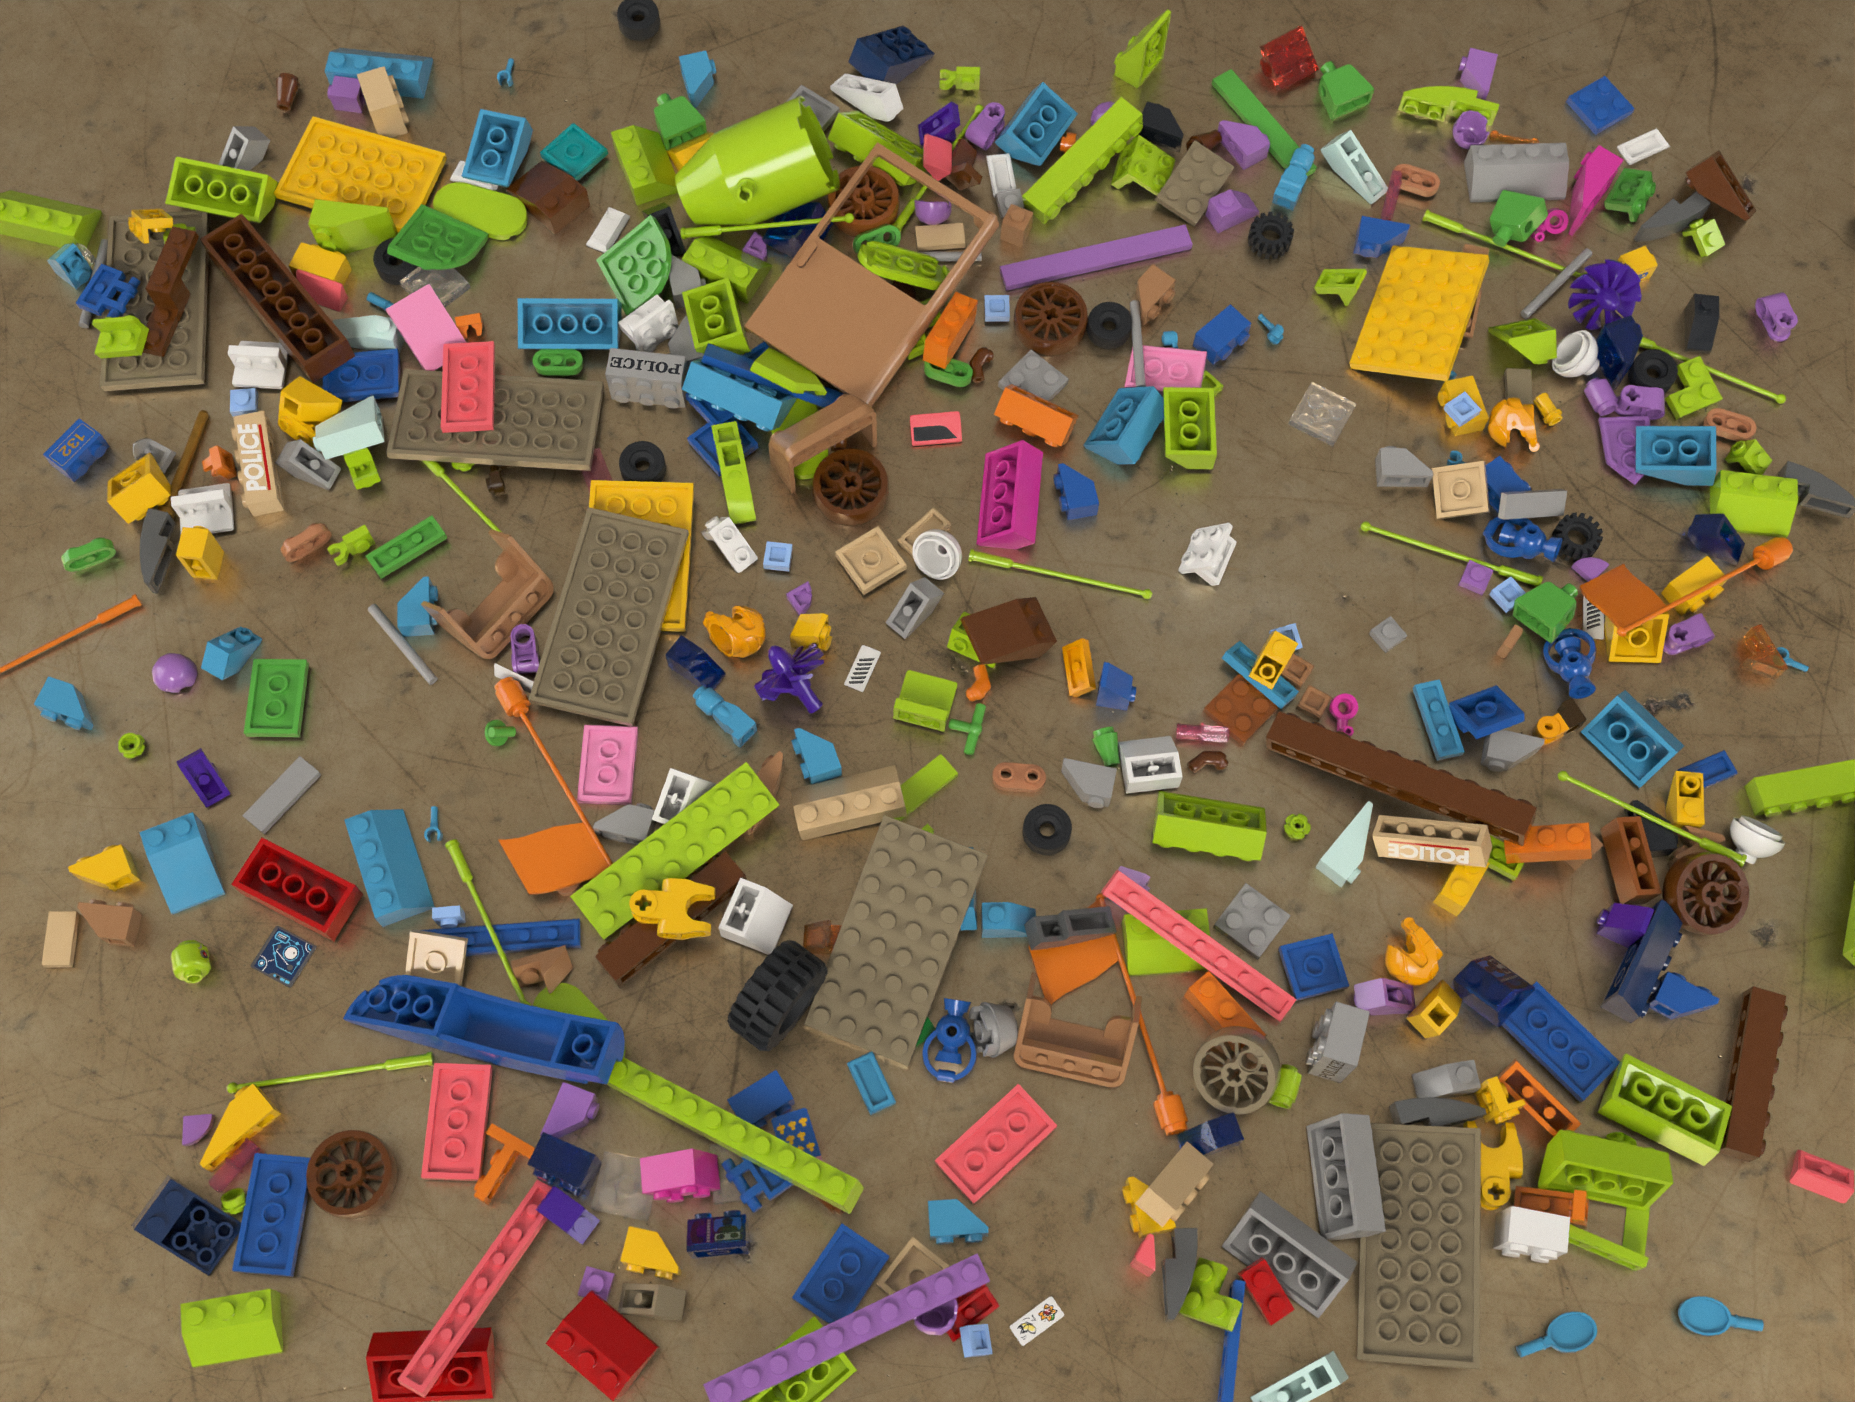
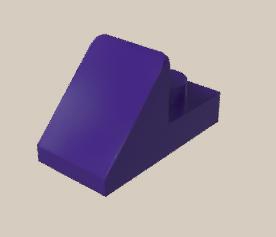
[918,101,961,146]
[177,748,231,808]
[536,1186,600,1245]

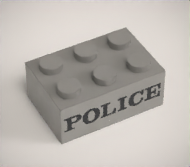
[605,348,688,408]
[1306,1002,1370,1083]

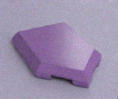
[1598,416,1650,485]

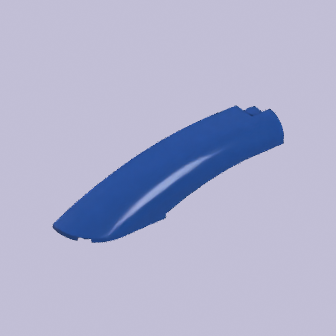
[343,975,625,1085]

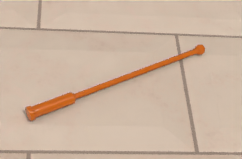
[0,594,142,673]

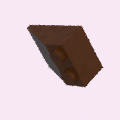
[1685,150,1757,221]
[506,161,590,235]
[960,597,1057,665]

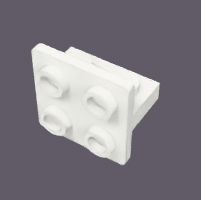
[618,295,679,352]
[228,341,289,389]
[171,483,234,534]
[1178,523,1237,586]

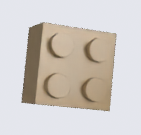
[357,66,409,138]

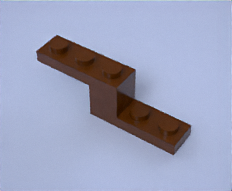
[142,226,199,357]

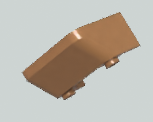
[768,394,877,494]
[421,529,554,659]
[1014,972,1142,1087]

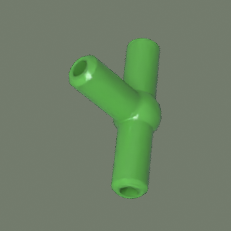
[948,703,986,755]

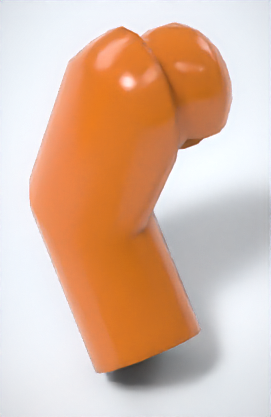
[966,665,991,701]

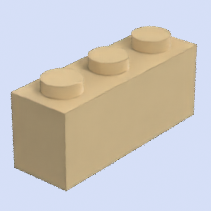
[1135,1142,1214,1227]

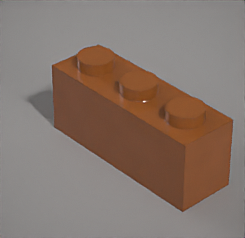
[1600,816,1662,905]

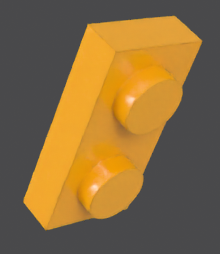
[1062,638,1096,697]

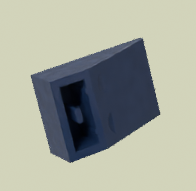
[848,26,935,85]
[132,1175,241,1276]

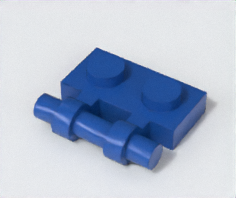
[76,263,141,318]
[721,1157,794,1213]

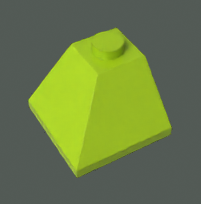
[1488,318,1557,364]

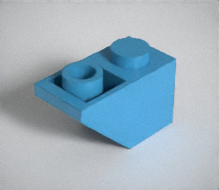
[47,243,93,290]
[397,576,438,637]
[201,626,262,680]
[34,676,94,730]
[791,728,842,784]
[928,1199,989,1245]

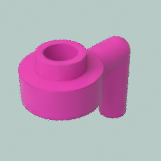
[1530,208,1569,242]
[1330,693,1358,736]

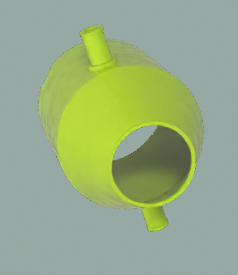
[675,96,840,225]

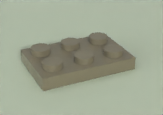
[1155,141,1234,227]

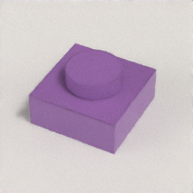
[1458,560,1494,595]
[578,1266,616,1302]

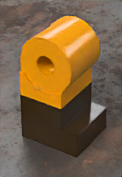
[1532,698,1587,745]

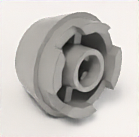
[969,1002,1018,1058]

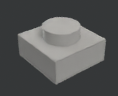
[995,188,1025,219]
[1369,616,1407,653]

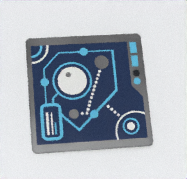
[250,925,316,988]

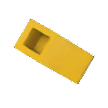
[279,376,342,422]
[790,613,832,651]
[1248,630,1298,690]
[1666,771,1705,829]
[68,844,140,892]
[1406,980,1462,1039]
[1122,1176,1176,1239]
[620,1226,681,1280]

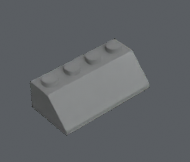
[1464,143,1569,203]
[1306,1113,1386,1241]
[1221,1191,1357,1318]

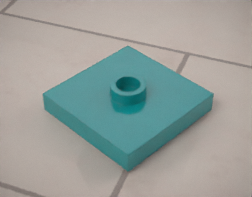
[540,123,608,181]

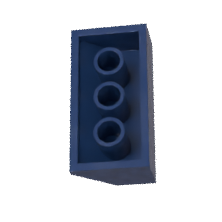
[1600,899,1683,1023]

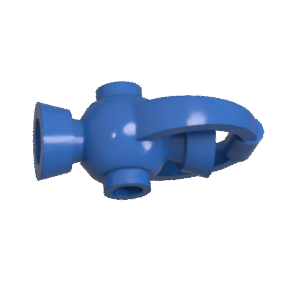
[1483,517,1563,562]
[1543,628,1596,699]
[922,998,977,1083]

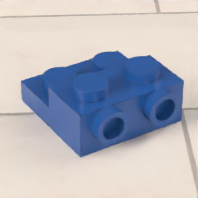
[1449,685,1525,739]

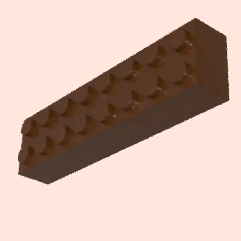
[200,213,355,383]

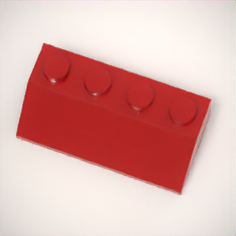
[366,1327,495,1402]

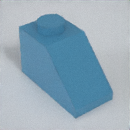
[679,51,716,108]
[981,902,1036,938]

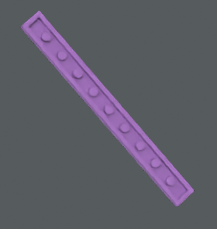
[703,1254,990,1402]

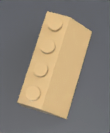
[791,765,907,841]

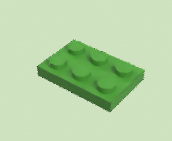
[244,659,309,737]

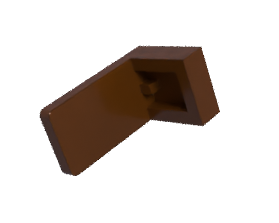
[946,138,983,191]

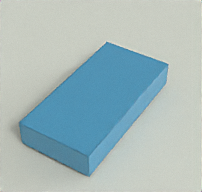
[847,1051,896,1116]

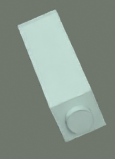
[313,396,385,460]

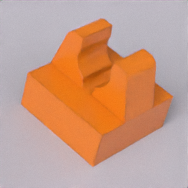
[455,313,483,339]
[202,445,237,480]

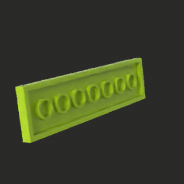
[570,762,780,940]

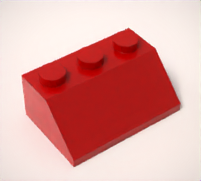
[545,1290,659,1401]

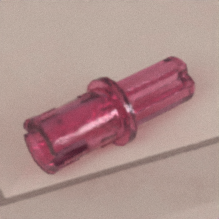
[1176,723,1229,744]
[208,1138,261,1193]

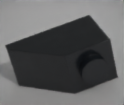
[1135,101,1184,152]
[642,203,686,257]
[1684,293,1720,354]
[1624,800,1678,858]

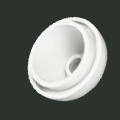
[1552,330,1599,377]
[912,529,962,580]
[1730,815,1786,864]

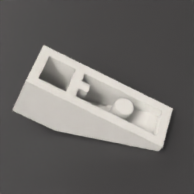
[830,74,903,122]

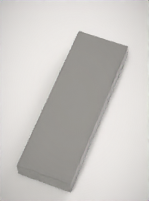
[1498,489,1567,520]
[242,756,321,834]

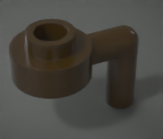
[485,465,517,497]

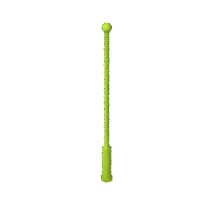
[892,104,984,233]
[1422,209,1587,278]
[680,213,854,240]
[1613,325,1786,404]
[421,460,534,561]
[1361,521,1543,588]
[968,549,1152,599]
[1558,771,1747,868]
[445,839,531,1005]
[227,1051,434,1094]

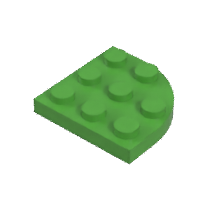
[387,204,488,270]
[596,215,672,316]

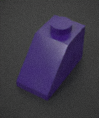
[1596,903,1654,948]

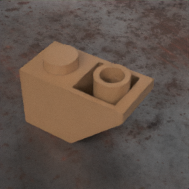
[1135,264,1176,326]
[77,899,142,947]

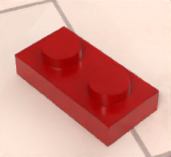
[1238,1257,1295,1326]

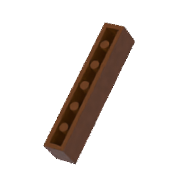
[595,852,747,987]
[1719,986,1788,1162]

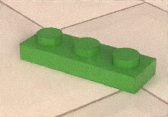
[366,515,447,579]

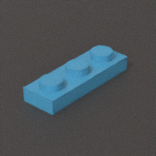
[1222,641,1299,709]
[1412,679,1465,761]

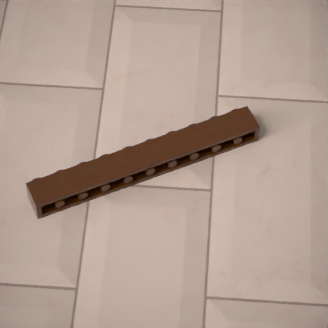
[1266,711,1537,846]

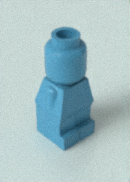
[1272,144,1315,211]
[693,685,757,748]

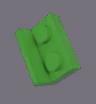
[1604,168,1656,222]

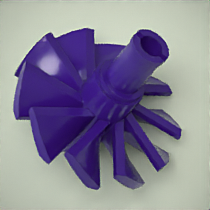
[1568,259,1642,331]
[754,643,824,713]

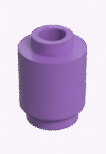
[1584,377,1619,416]

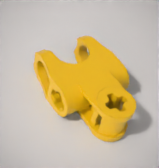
[629,878,716,940]
[1463,1121,1523,1211]

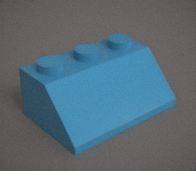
[994,82,1078,166]
[1084,386,1164,464]
[1581,690,1684,788]

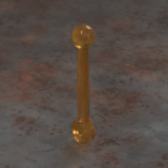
[1489,130,1539,144]

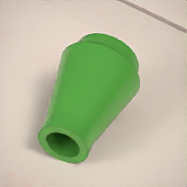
[1092,726,1120,767]

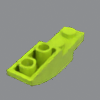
[1398,86,1499,126]
[711,421,756,524]

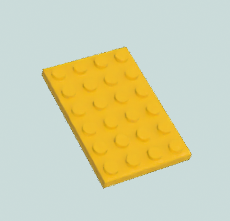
[274,116,447,233]
[1349,245,1489,381]
[589,480,694,632]

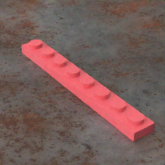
[1101,870,1297,1022]
[397,1180,552,1398]

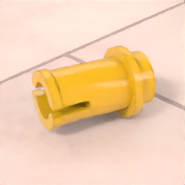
[1533,393,1563,426]

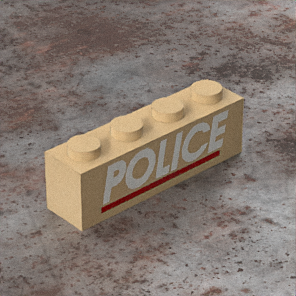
[231,410,284,516]
[1372,815,1492,867]

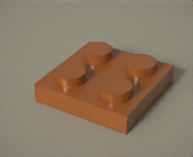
[1203,674,1279,746]

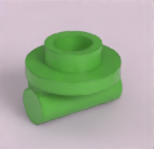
[485,720,516,746]

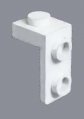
[701,516,757,573]

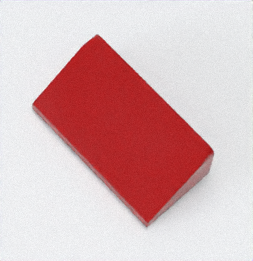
[946,1284,1000,1342]

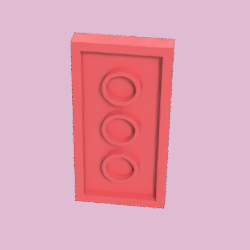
[441,341,495,433]
[421,1063,493,1181]
[935,1084,1057,1205]

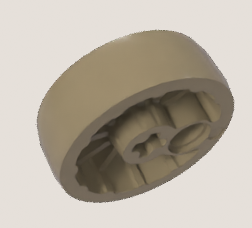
[1193,1026,1281,1114]

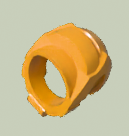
[1487,397,1540,452]
[703,605,766,658]
[1385,917,1443,986]

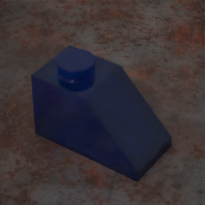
[1687,513,1745,565]
[665,635,726,690]
[1176,1112,1244,1157]

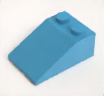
[462,109,533,187]
[1635,426,1717,486]
[139,812,226,914]

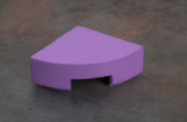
[743,231,767,262]
[1571,557,1610,582]
[786,582,812,616]
[182,1114,215,1146]

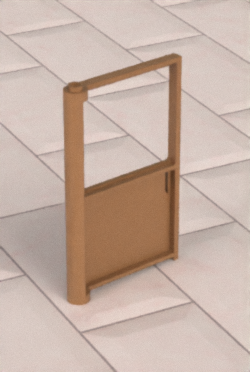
[744,142,999,407]

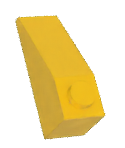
[199,1084,281,1172]

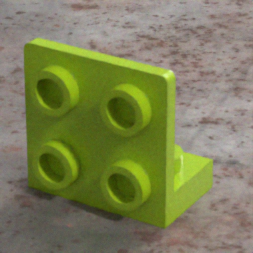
[1111,135,1175,196]
[893,670,957,732]

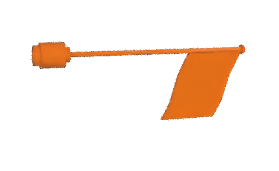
[1580,537,1793,637]
[495,677,613,894]
[1029,893,1188,1136]

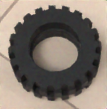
[727,940,828,1051]

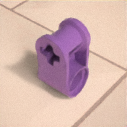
[965,102,1005,150]
[1755,292,1798,342]
[1615,385,1665,420]
[1663,613,1715,655]
[510,624,541,675]

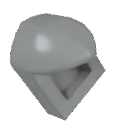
[132,438,176,474]

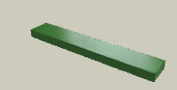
[1212,69,1317,177]

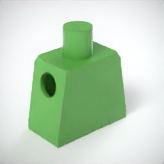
[1318,61,1374,120]
[654,93,707,150]
[1490,190,1548,247]
[1513,582,1578,643]

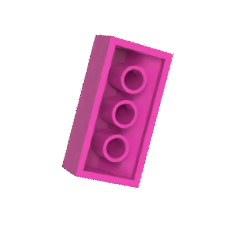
[977,440,1043,549]

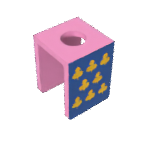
[771,1108,822,1161]

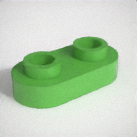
[853,224,901,254]
[533,349,584,376]
[924,359,973,387]
[61,537,116,572]

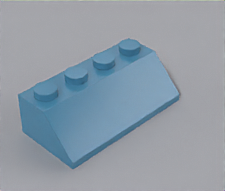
[325,48,433,99]
[518,298,622,350]
[682,358,797,431]
[344,809,435,927]

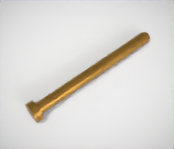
[157,410,209,519]

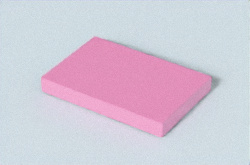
[385,284,467,371]
[1125,345,1207,395]
[577,725,638,805]

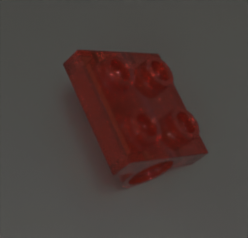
[1259,26,1319,91]

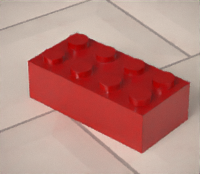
[231,837,363,942]

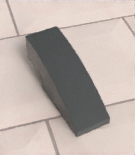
[1634,191,1711,242]
[1778,461,1855,519]
[139,508,176,594]
[1024,906,1117,950]
[1389,1097,1487,1127]
[1161,1228,1198,1322]

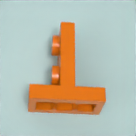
[474,1123,545,1206]
[1514,1186,1589,1229]

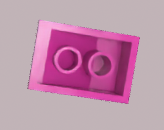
[1568,145,1624,236]

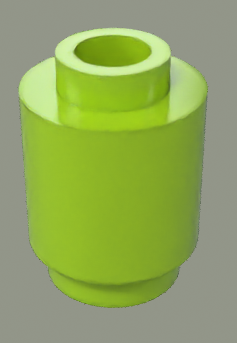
[1269,1064,1302,1109]

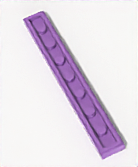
[1000,225,1193,291]

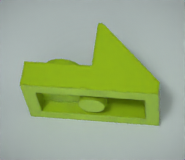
[1314,269,1367,306]

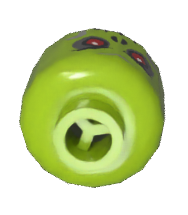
[171,940,211,983]

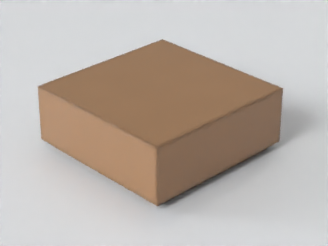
[1496,624,1523,659]
[1280,653,1315,689]
[1296,685,1332,721]

